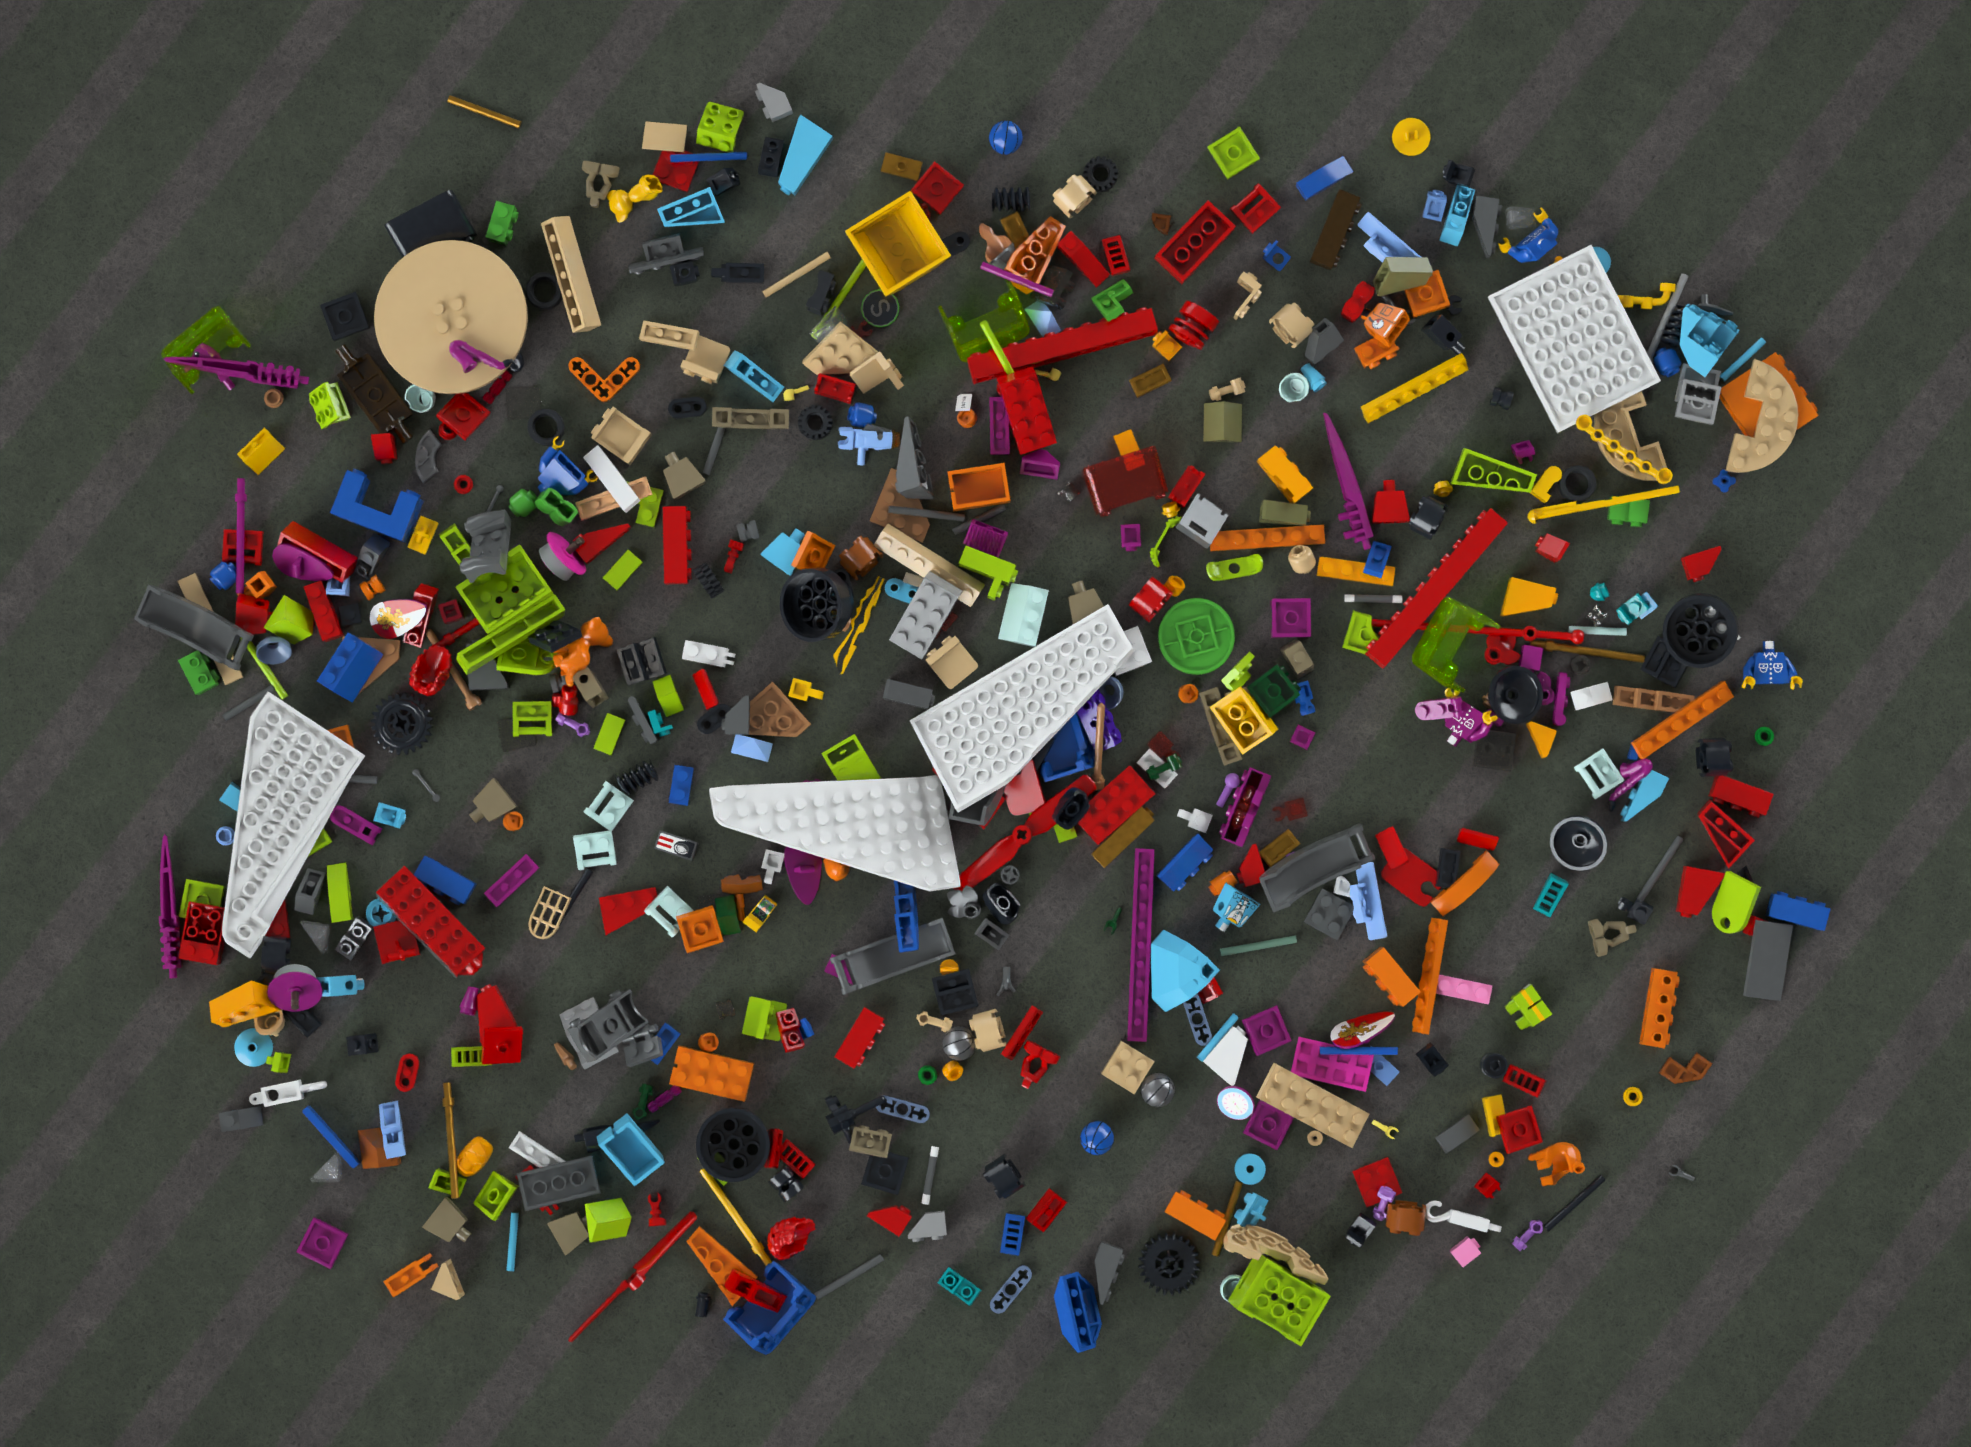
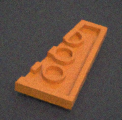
[687,1226,758,1307]

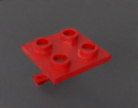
[373,920,420,964]

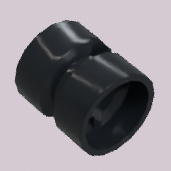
[1480,1052,1508,1078]
[768,1166,804,1202]

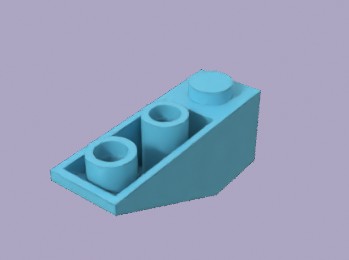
[1439,185,1475,246]
[1620,770,1669,822]

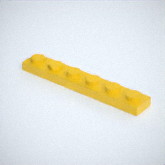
[1361,353,1469,423]

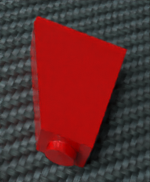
[1676,866,1725,918]
[477,984,518,1044]

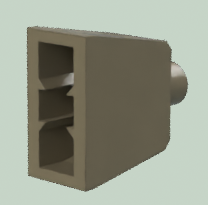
[663,452,707,501]
[1068,580,1104,624]
[1279,639,1314,680]
[573,667,609,708]
[469,778,518,823]
[422,1197,472,1243]
[547,1211,589,1256]

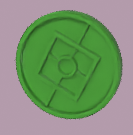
[1158,598,1235,675]

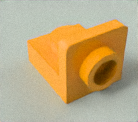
[1152,330,1182,361]

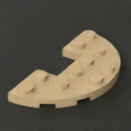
[1725,359,1798,473]
[1594,391,1667,481]
[1223,1224,1328,1285]

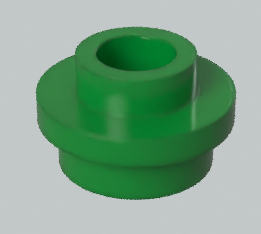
[1754,727,1774,746]
[918,1065,937,1085]

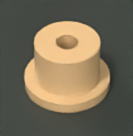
[1307,1130,1323,1146]

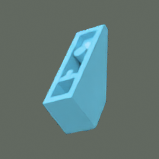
[723,350,784,402]

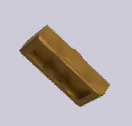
[881,153,923,181]
[1000,211,1029,249]
[1129,363,1172,398]
[1259,829,1300,868]

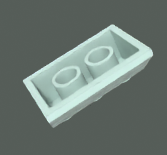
[998,583,1049,647]

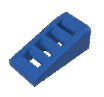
[1000,1213,1025,1255]

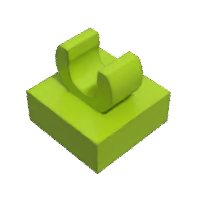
[266,1052,291,1073]

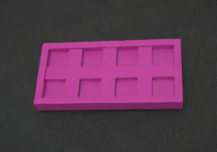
[1291,1037,1374,1092]

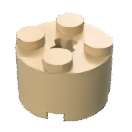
[1052,174,1097,219]
[1269,303,1314,348]
[969,1009,1006,1052]

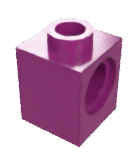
[1519,645,1543,673]

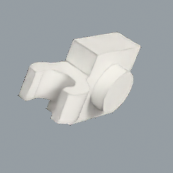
[1177,808,1213,833]
[761,849,784,884]

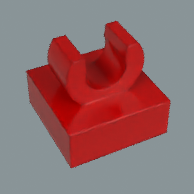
[1474,1172,1501,1199]

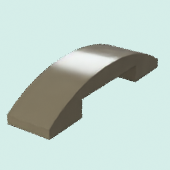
[712,407,789,429]
[1199,687,1242,766]

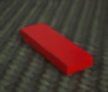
[1001,1005,1043,1060]

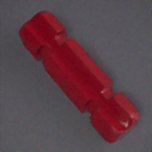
[483,370,512,404]

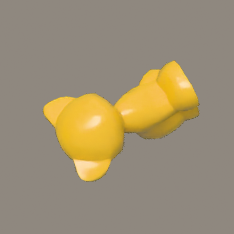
[607,174,663,223]

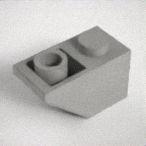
[755,83,793,122]
[908,1210,947,1242]

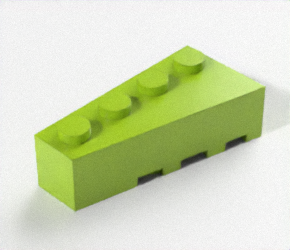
[1450,448,1537,493]

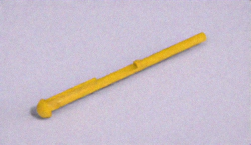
[1527,485,1680,524]

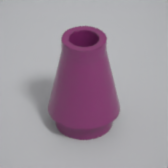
[459,986,479,1016]

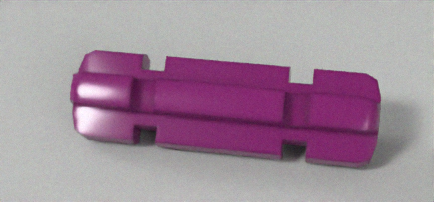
[647,1085,682,1113]

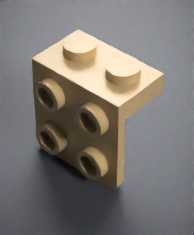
[1233,271,1262,320]
[680,335,730,384]
[850,352,904,394]
[926,636,978,689]

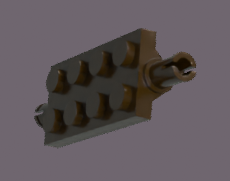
[335,344,414,444]

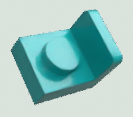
[1616,593,1650,625]
[648,710,674,737]

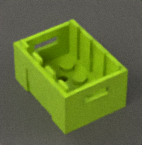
[456,544,554,634]
[1228,1254,1331,1346]

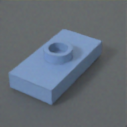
[1370,1046,1399,1086]

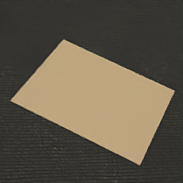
[642,122,687,152]

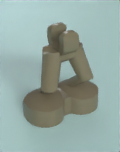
[582,161,620,208]
[1588,919,1637,957]

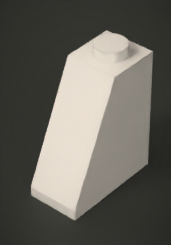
[1570,682,1613,710]
[1203,1026,1248,1086]

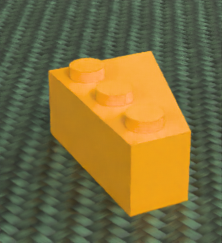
[1256,445,1313,504]
[209,980,281,1027]

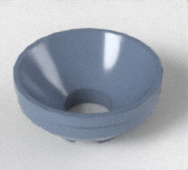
[256,636,292,665]
[1099,676,1124,710]

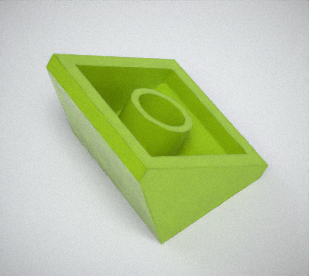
[264,595,314,645]
[473,1171,519,1221]
[585,1198,632,1242]

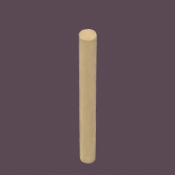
[762,252,831,298]

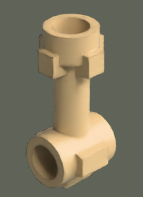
[1209,377,1246,401]
[916,1011,953,1032]

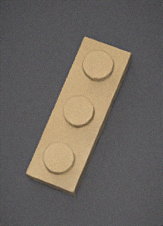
[639,321,700,351]

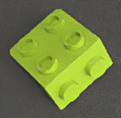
[696,102,744,152]

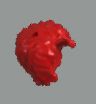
[409,644,453,696]
[767,1217,815,1260]

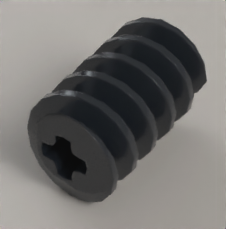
[992,187,1030,212]
[1660,305,1685,348]
[615,759,658,795]

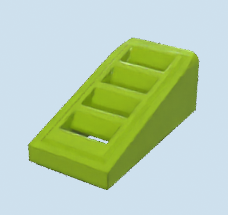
[451,1046,492,1067]

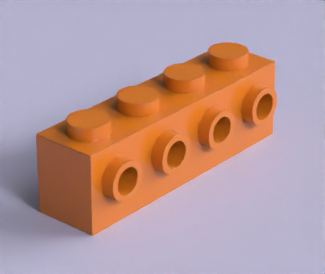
[1639,968,1680,1048]

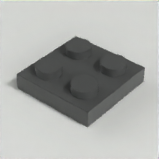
[1303,888,1354,941]

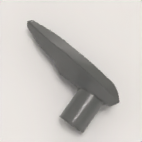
[1698,294,1733,315]

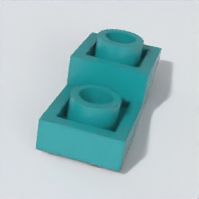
[937,1267,982,1306]

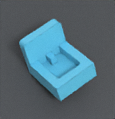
[373,802,406,829]

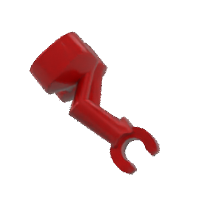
[1020,1040,1060,1089]

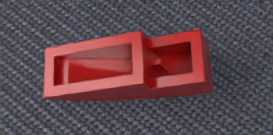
[724,1269,787,1313]

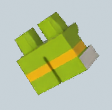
[1504,984,1552,1030]

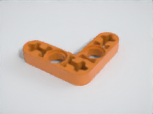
[568,357,640,402]

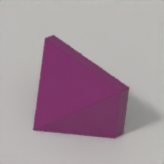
[1020,449,1060,480]

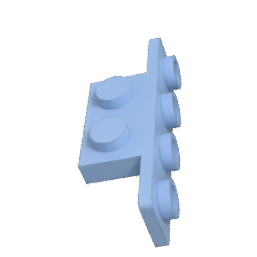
[1357,212,1421,263]
[1350,862,1387,940]

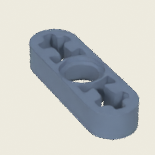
[1183,994,1212,1046]
[876,1095,930,1123]
[990,1265,1032,1314]

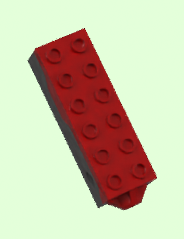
[376,865,485,979]

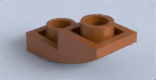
[721,874,763,894]

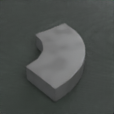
[415,430,442,483]

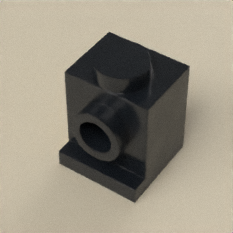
[670,261,700,287]

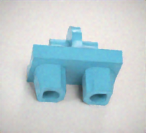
[1234,1193,1268,1227]

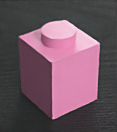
[1449,1236,1481,1267]

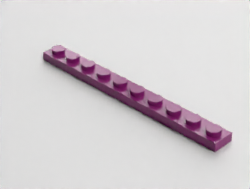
[1127,848,1155,1042]

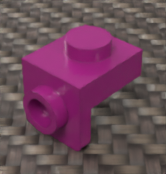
[1120,524,1141,552]

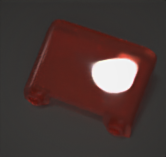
[1082,446,1169,517]

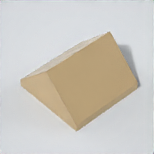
[431,1259,465,1300]

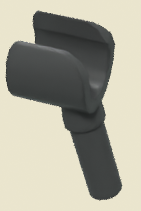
[1669,1165,1695,1181]

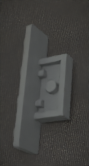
[628,233,704,274]

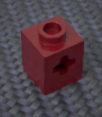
[438,599,465,625]

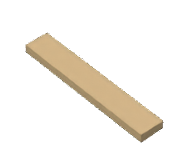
[178,573,243,685]

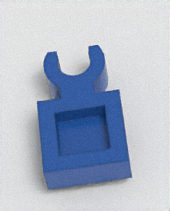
[1295,680,1315,716]

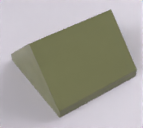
[1203,401,1242,442]

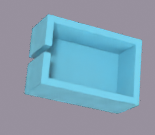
[597,1113,665,1186]

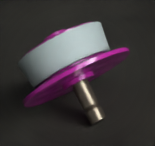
[267,964,322,1012]

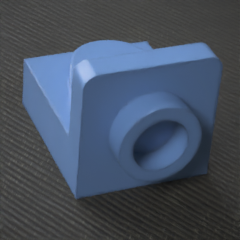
[1422,190,1447,222]

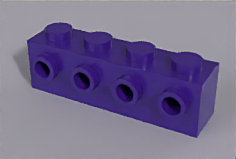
[1077,689,1122,751]

